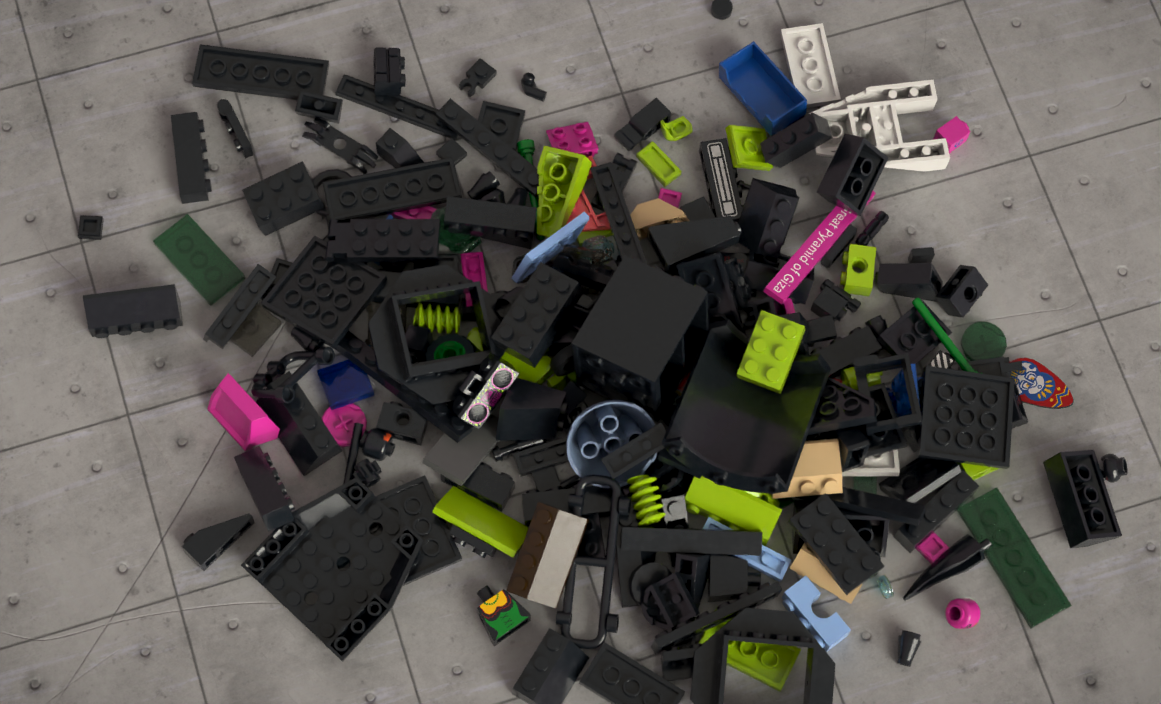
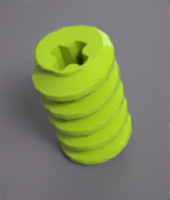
[413,302,461,334]
[627,475,666,527]

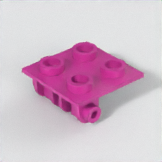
[546,122,599,157]

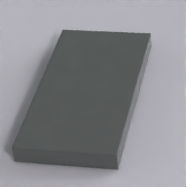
[422,414,499,486]

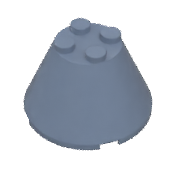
[566,400,657,488]

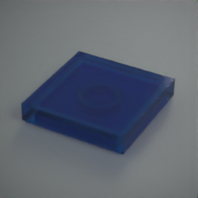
[317,360,375,410]

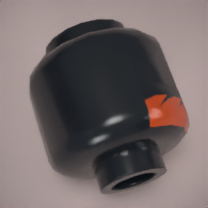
[359,428,395,461]

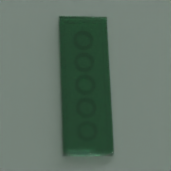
[957,488,1072,629]

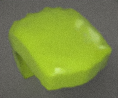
[660,116,693,141]

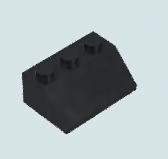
[817,134,889,216]
[738,178,798,259]
[743,250,815,304]
[512,628,590,704]

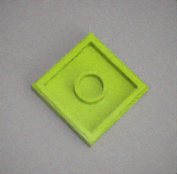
[725,125,773,171]

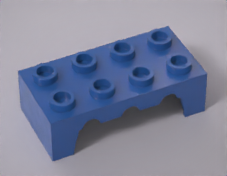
[719,41,807,136]

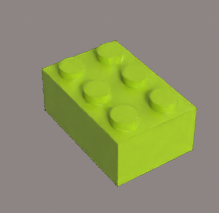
[737,310,805,394]

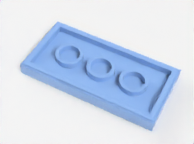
[511,211,590,284]

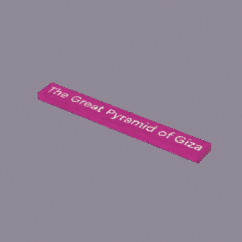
[763,191,876,305]

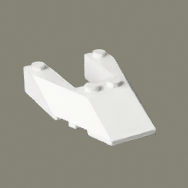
[809,80,950,171]

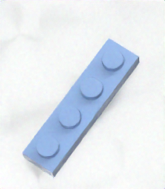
[702,517,791,582]

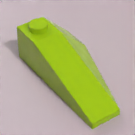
[537,145,592,238]

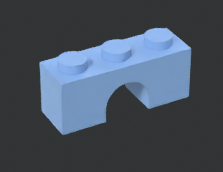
[782,576,851,652]

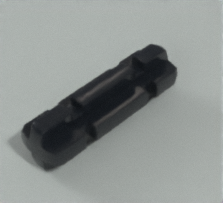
[855,211,889,246]
[820,279,861,312]

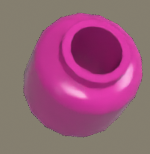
[945,598,981,629]

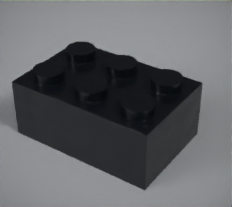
[242,161,325,236]

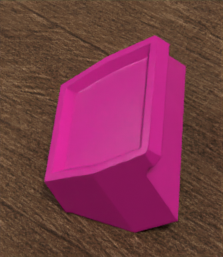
[207,373,280,451]

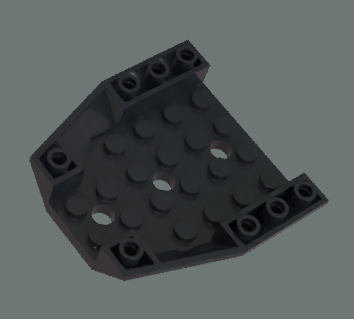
[241,478,424,662]

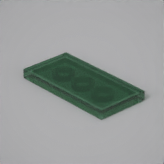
[153,214,245,306]

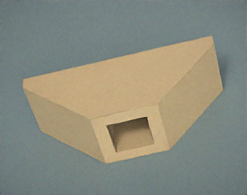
[630,198,690,241]

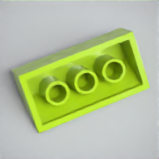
[685,476,782,546]

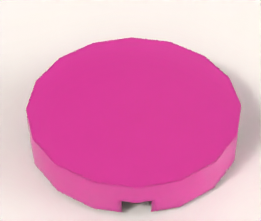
[322,402,367,447]

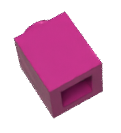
[933,116,971,153]

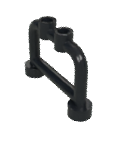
[251,347,335,403]

